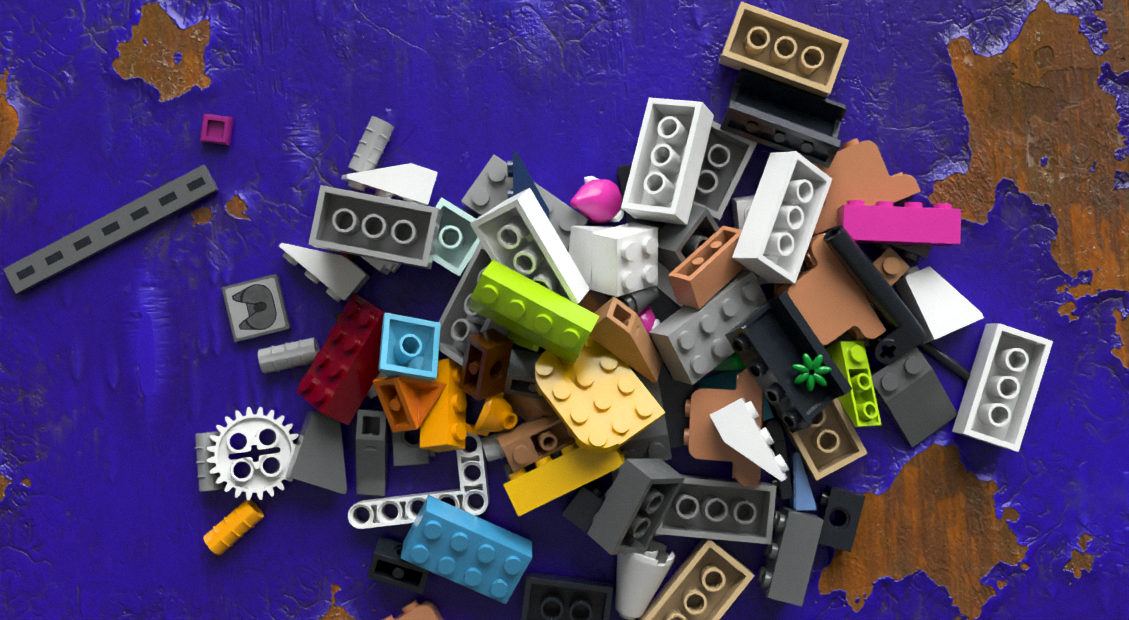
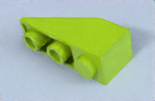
[826,341,882,427]

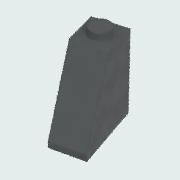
[286,410,347,494]

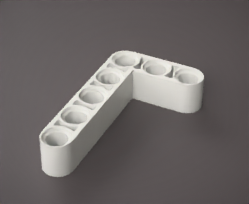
[348,432,490,529]

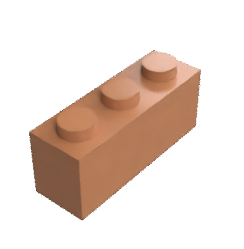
[668,226,745,309]

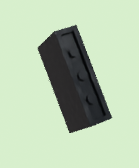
[720,68,847,168]
[725,291,852,433]

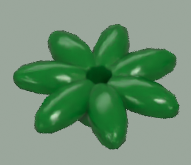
[792,353,832,392]

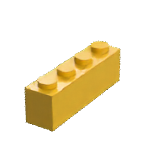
[503,443,625,517]

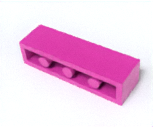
[837,200,961,247]

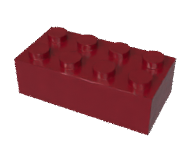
[296,293,388,425]

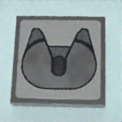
[221,274,291,342]

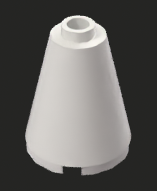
[615,540,675,620]

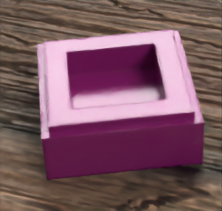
[200,114,234,146]

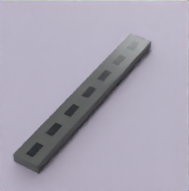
[3,165,219,294]

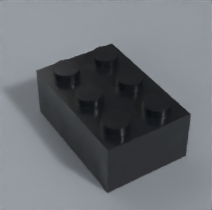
[521,571,613,620]

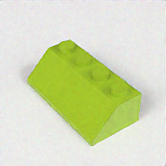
[469,259,600,365]

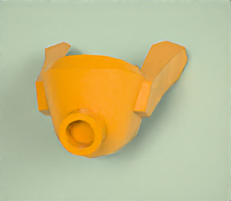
[466,392,517,436]

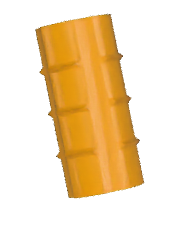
[203,499,264,555]

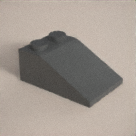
[658,205,720,272]
[871,347,957,448]
[618,371,672,469]

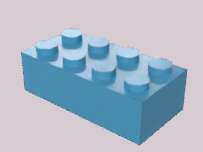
[401,495,532,604]

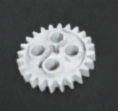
[207,407,299,500]

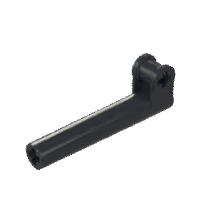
[823,225,928,364]

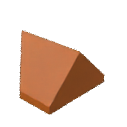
[372,375,447,432]

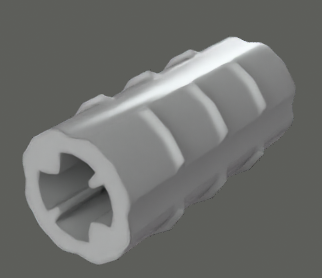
[348,116,395,172]
[258,338,320,374]
[195,431,225,491]

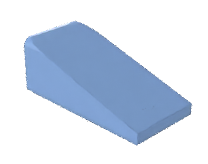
[789,450,817,510]

